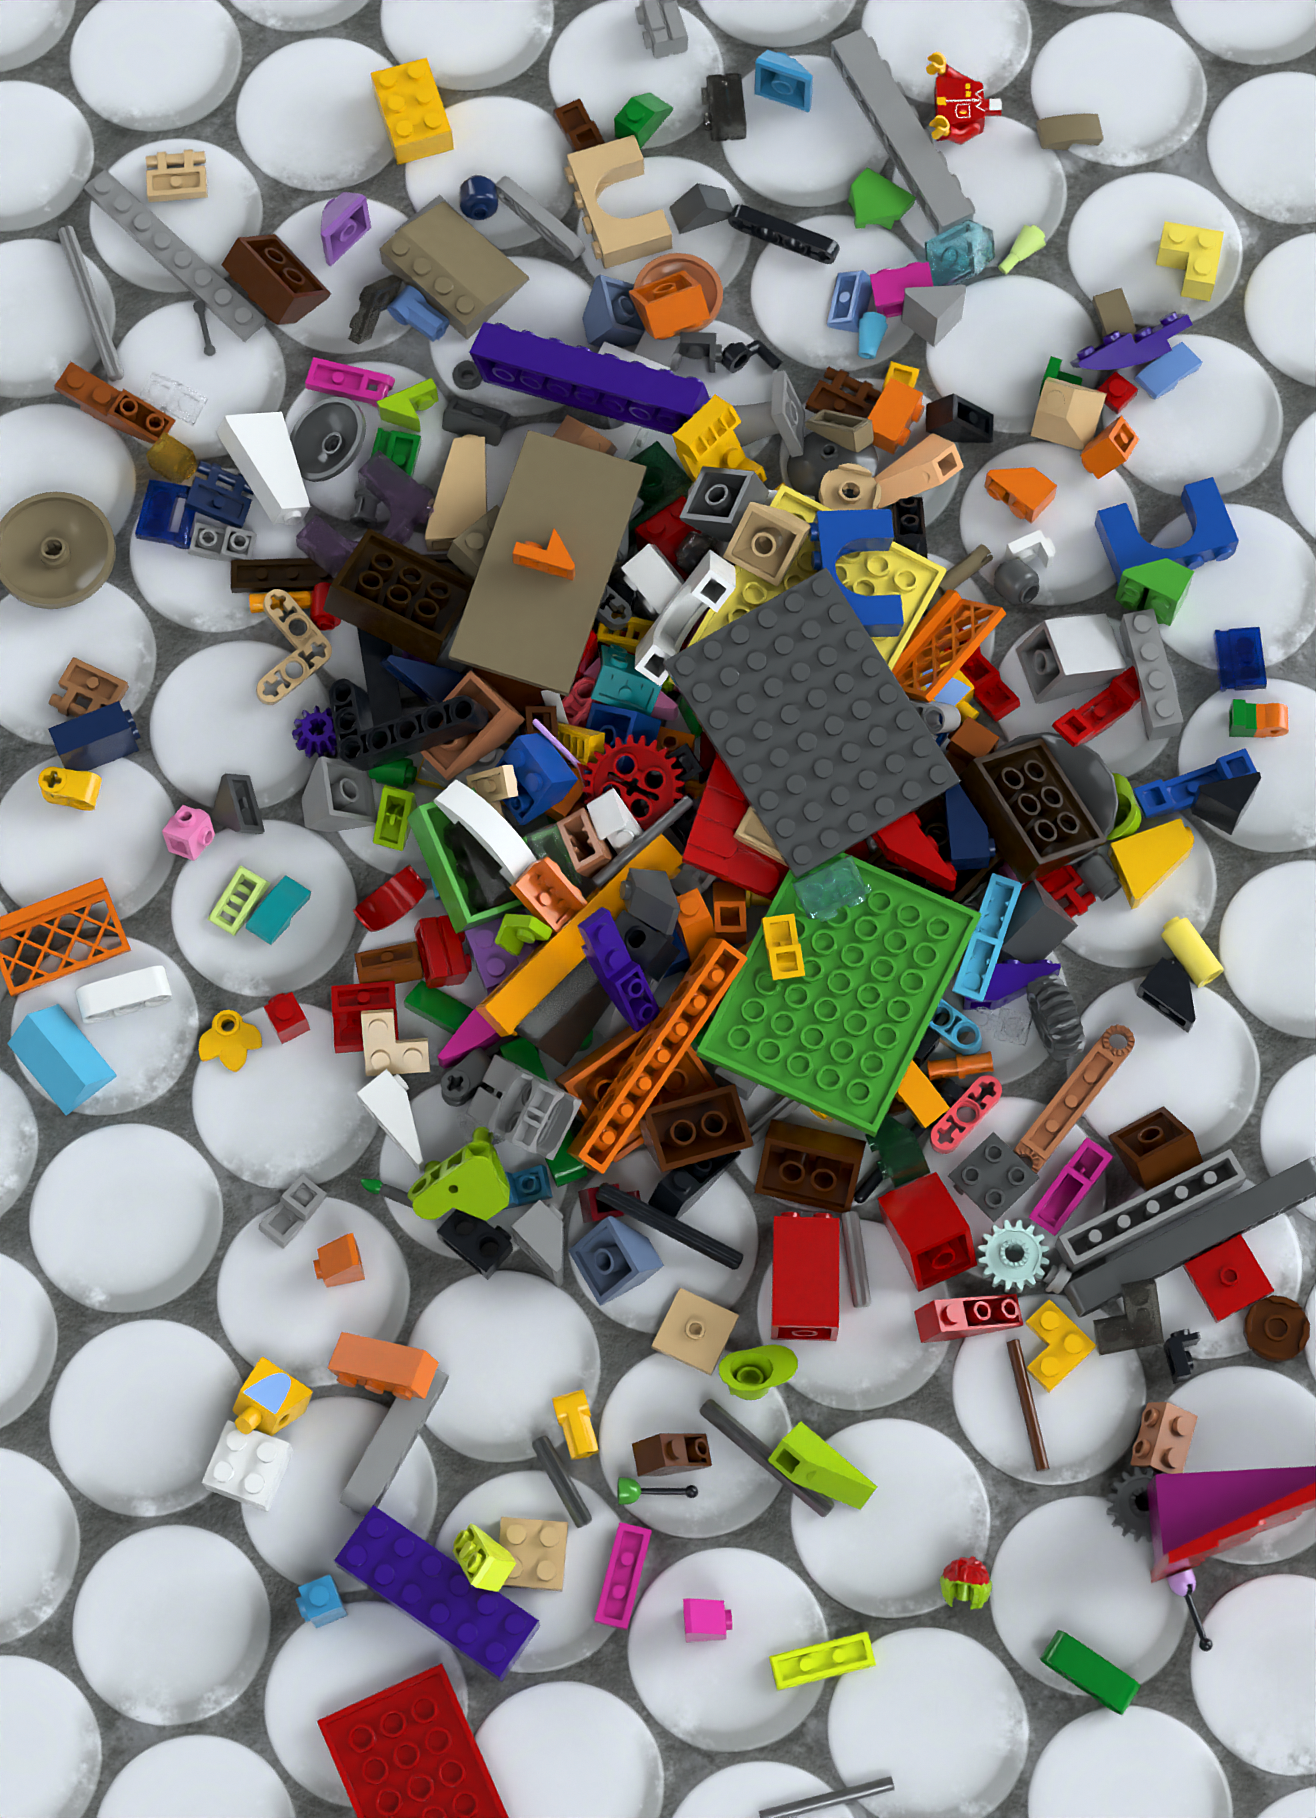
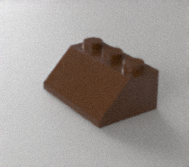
[221,234,331,325]
[638,1084,754,1173]
[754,1119,867,1213]

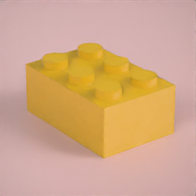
[370,57,454,165]

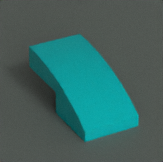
[245,875,311,945]

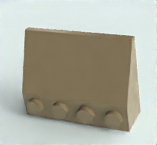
[380,201,529,340]

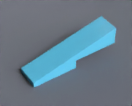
[952,873,1022,1002]

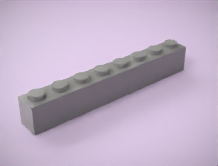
[830,28,975,242]

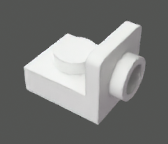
[1005,529,1056,568]

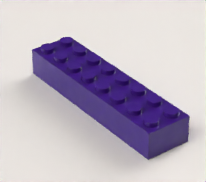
[469,322,710,435]

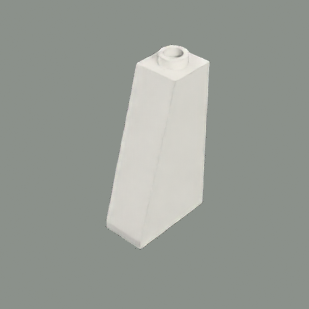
[217,412,311,525]

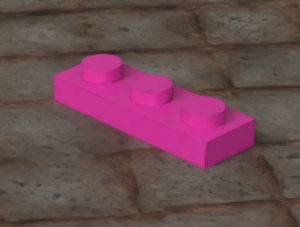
[594,1522,652,1631]

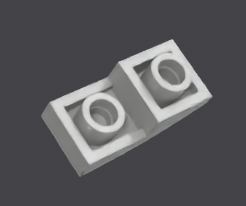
[188,522,257,562]

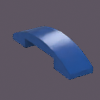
[1133,748,1257,819]

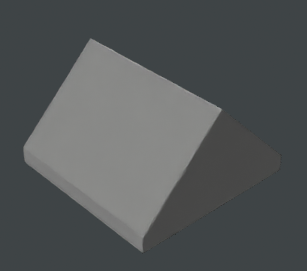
[902,285,966,347]

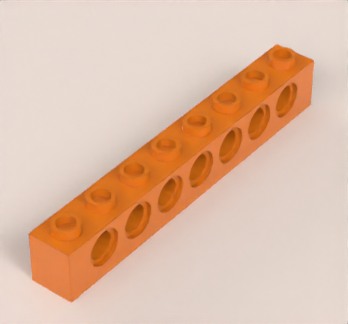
[566,938,748,1174]

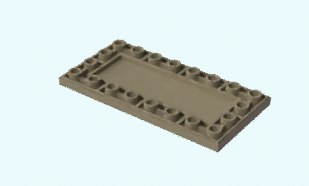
[448,430,647,697]

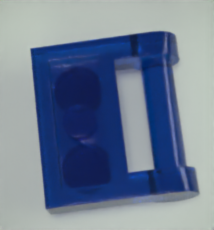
[135,479,196,550]

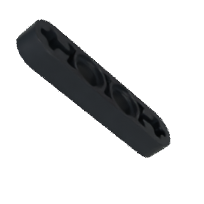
[728,204,840,264]

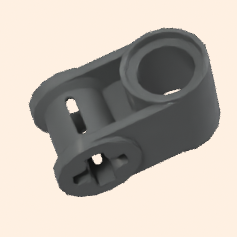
[441,1047,492,1107]

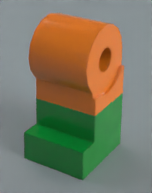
[1229,699,1289,738]

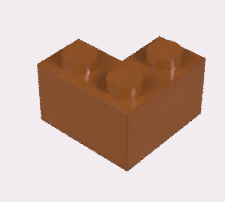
[941,716,1000,796]

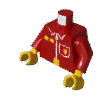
[926,52,1002,145]

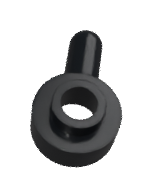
[721,340,782,373]

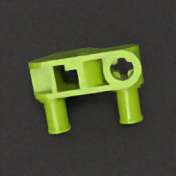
[407,1126,511,1221]

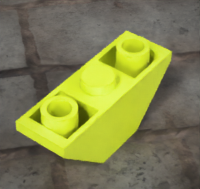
[453,1523,516,1592]

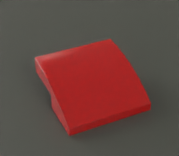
[331,981,399,1054]

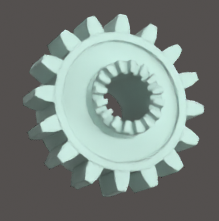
[977,1220,1050,1293]

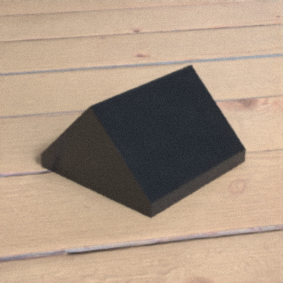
[1190,772,1262,835]

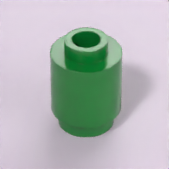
[369,758,417,790]

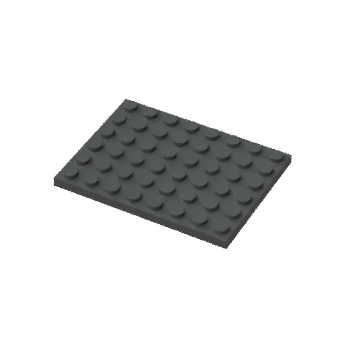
[663,567,960,880]

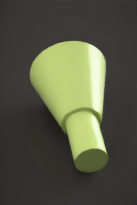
[998,225,1046,275]

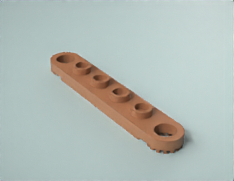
[1013,1024,1135,1174]

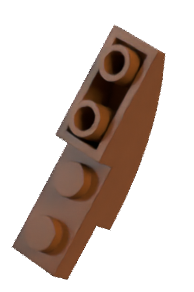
[54,361,176,446]

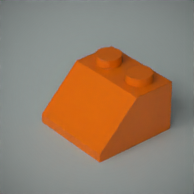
[628,270,711,340]

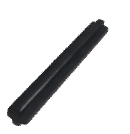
[596,1183,744,1270]

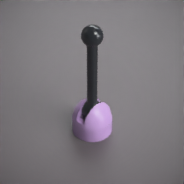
[1167,1569,1213,1652]

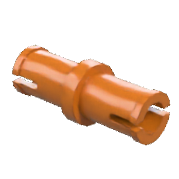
[927,1051,994,1081]

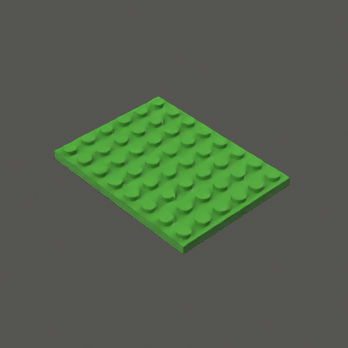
[696,852,982,1137]

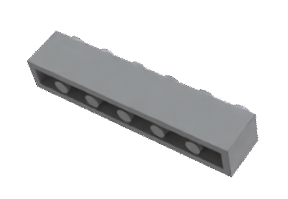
[1055,1149,1247,1273]

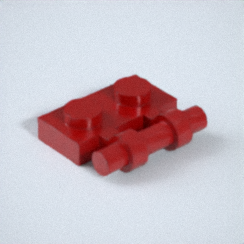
[1019,865,1096,918]

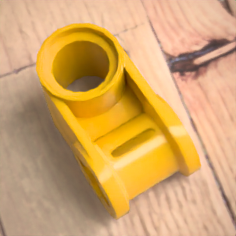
[38,767,102,811]

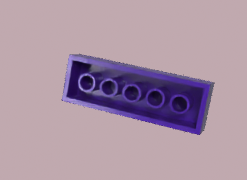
[334,1505,540,1682]

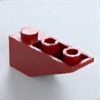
[871,811,957,892]
[914,1294,1024,1343]

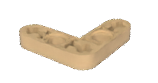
[256,589,332,705]

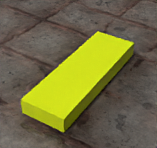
[769,1631,876,1691]

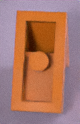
[512,529,575,581]

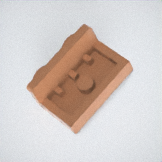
[1131,1402,1198,1474]

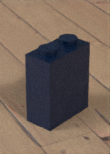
[48,701,141,771]

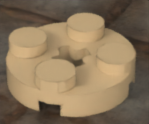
[819,463,881,510]

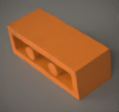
[327,1332,439,1400]

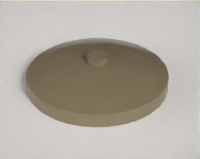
[0,492,116,609]

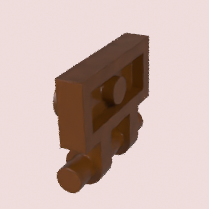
[805,366,882,419]

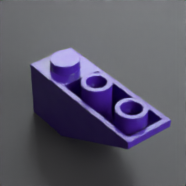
[963,959,1061,1010]

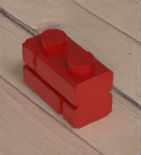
[414,915,472,989]

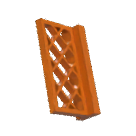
[892,589,1006,703]
[0,878,131,997]

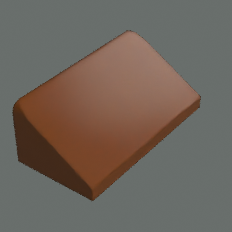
[354,941,423,984]

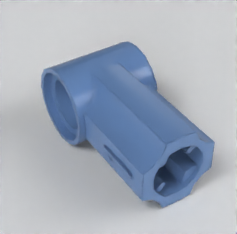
[387,285,450,342]

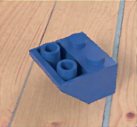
[494,733,578,825]

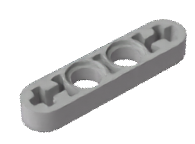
[495,176,585,261]

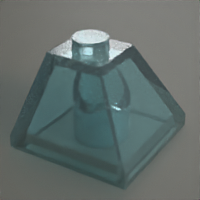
[925,219,996,286]

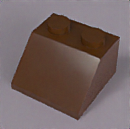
[1108,1106,1204,1192]

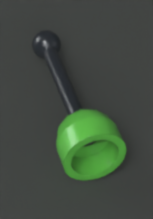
[617,1477,698,1505]

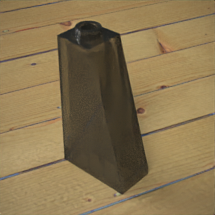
[514,957,612,1068]

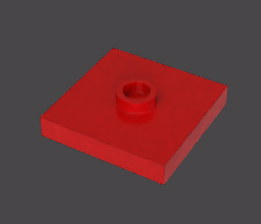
[1183,1234,1275,1323]

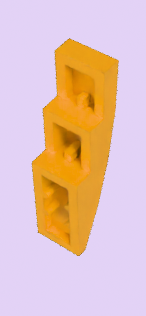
[895,1060,950,1128]

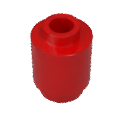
[310,583,341,631]

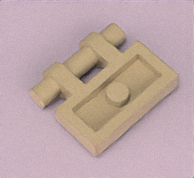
[146,149,208,202]

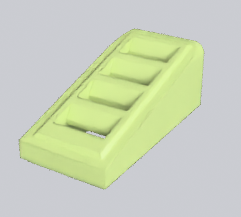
[207,865,271,936]

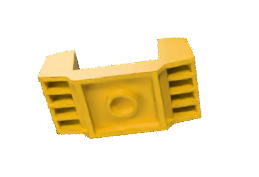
[672,394,767,485]

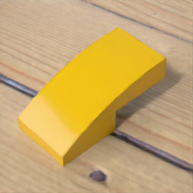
[761,913,805,981]

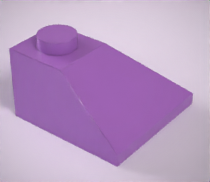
[321,192,371,267]

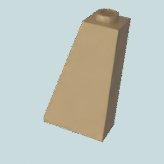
[425,434,487,552]

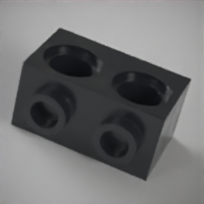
[436,1209,513,1280]

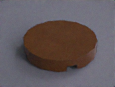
[1243,1295,1310,1362]

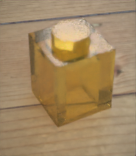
[146,432,197,486]

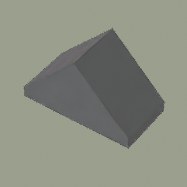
[669,183,733,234]

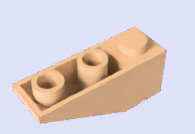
[873,433,964,509]

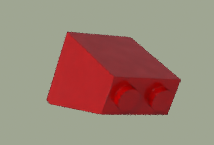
[877,1172,977,1292]

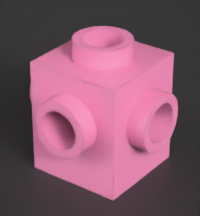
[162,805,215,861]

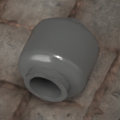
[994,559,1040,605]

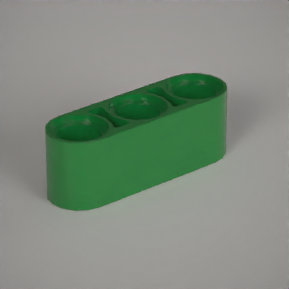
[1039,1630,1141,1715]

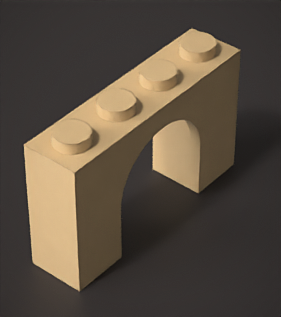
[564,135,672,269]

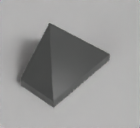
[211,773,265,834]

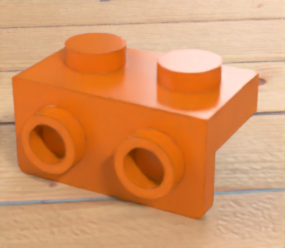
[509,857,588,935]

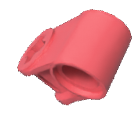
[562,677,608,728]

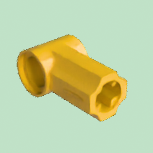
[551,1389,599,1460]

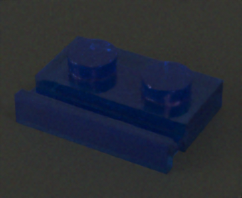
[1213,627,1267,692]

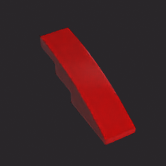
[940,628,1021,722]

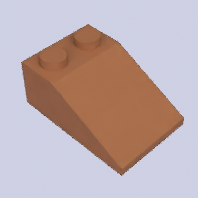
[411,670,525,781]

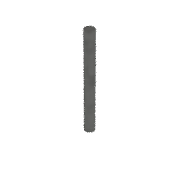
[591,795,694,888]
[759,1776,895,1818]

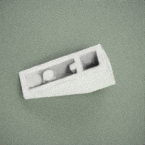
[356,1069,425,1173]

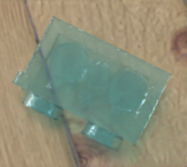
[792,856,872,922]

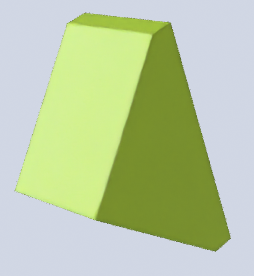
[373,785,417,851]

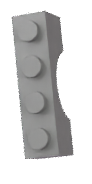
[1119,608,1184,741]

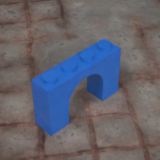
[1094,477,1239,586]
[808,509,904,637]

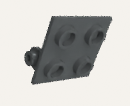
[948,1132,1040,1222]

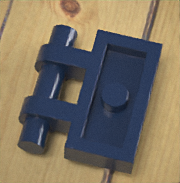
[183,460,254,529]

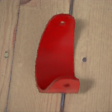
[352,864,427,932]

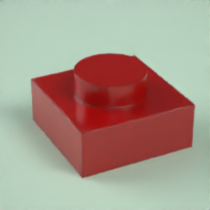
[1097,371,1138,415]

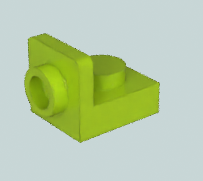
[495,914,553,956]

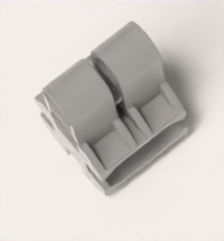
[466,1054,582,1161]

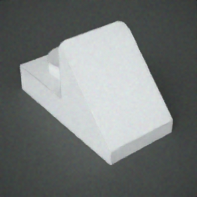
[586,788,644,854]

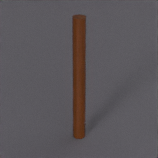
[1006,1339,1050,1472]

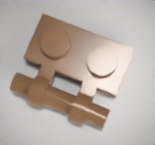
[49,657,129,717]

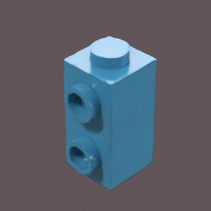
[295,1574,348,1628]

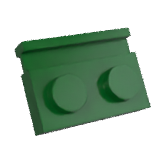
[364,428,422,495]

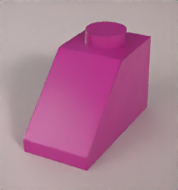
[683,1598,733,1642]

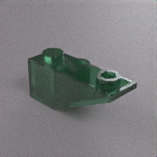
[864,1113,931,1188]

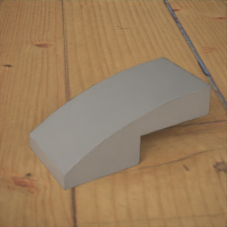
[258,1174,327,1249]

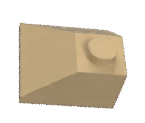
[1031,377,1107,451]
[723,502,811,587]

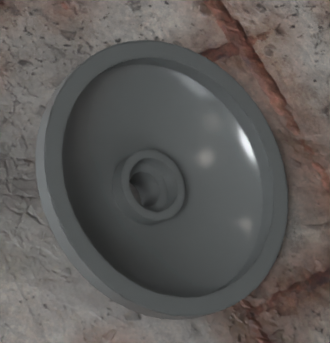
[290,397,366,482]
[787,432,878,504]

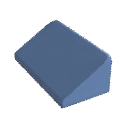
[827,270,872,333]

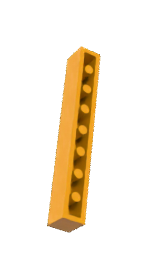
[475,834,683,1037]

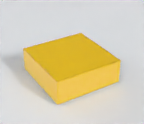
[881,361,920,392]

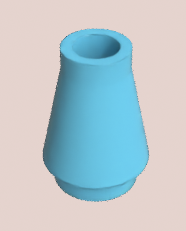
[858,312,888,359]

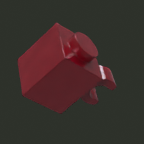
[578,1183,641,1223]

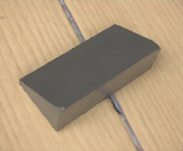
[442,396,511,446]

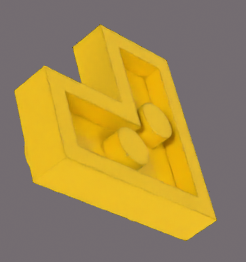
[1025,1299,1097,1393]

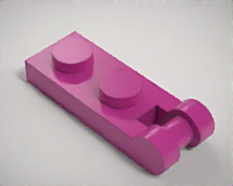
[305,357,395,408]

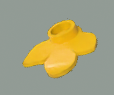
[198,1010,262,1072]

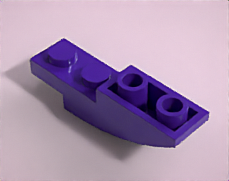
[1070,312,1193,370]
[577,907,660,1032]

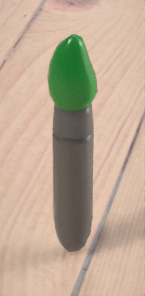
[360,1178,413,1208]

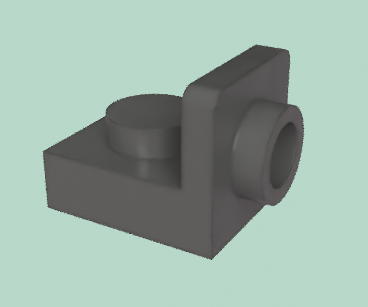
[680,332,722,373]

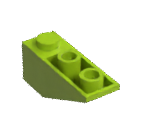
[767,1422,878,1510]

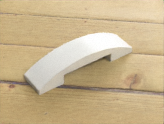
[433,780,537,885]

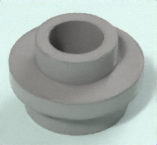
[1042,1262,1072,1294]

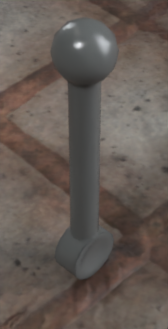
[193,301,216,356]

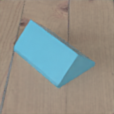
[7,1004,117,1116]

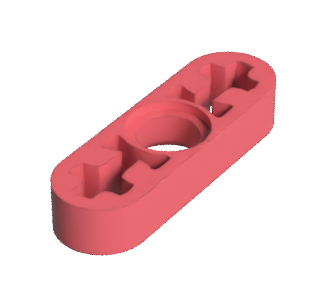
[930,1075,1002,1154]

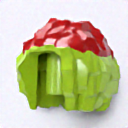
[939,1556,992,1609]

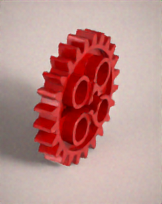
[582,734,686,831]

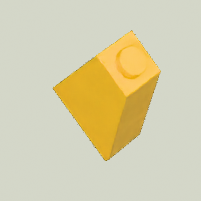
[1107,818,1195,909]

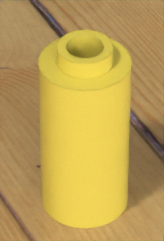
[1161,916,1224,988]

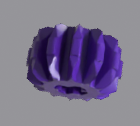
[292,706,337,758]

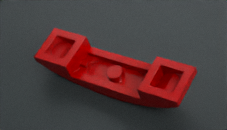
[1052,665,1141,748]

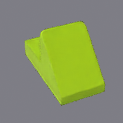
[377,378,439,432]

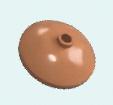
[633,253,723,336]

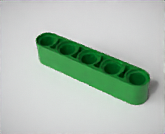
[499,1034,588,1188]

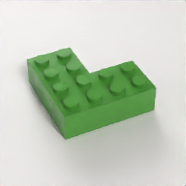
[407,788,579,934]

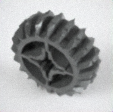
[1026,974,1085,1061]

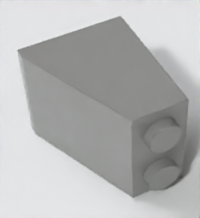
[1016,613,1127,704]

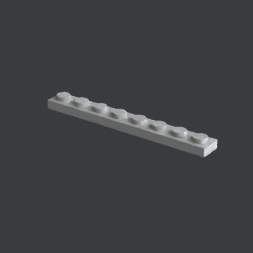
[83,169,266,342]

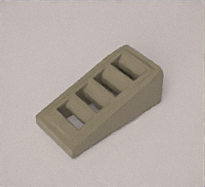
[805,409,874,453]

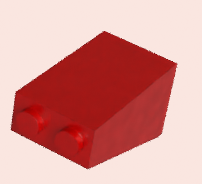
[771,1212,839,1341]

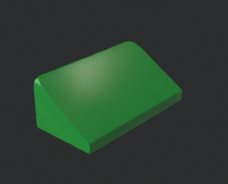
[403,980,473,1035]

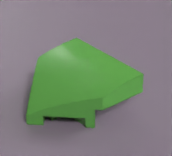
[848,167,916,229]

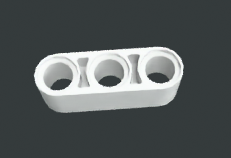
[75,966,173,1024]

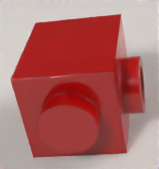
[263,992,310,1044]

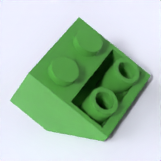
[1115,558,1194,626]

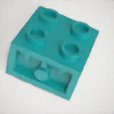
[590,645,663,716]

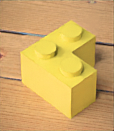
[1156,221,1224,301]

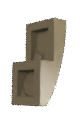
[1036,114,1104,150]
[1092,288,1137,340]

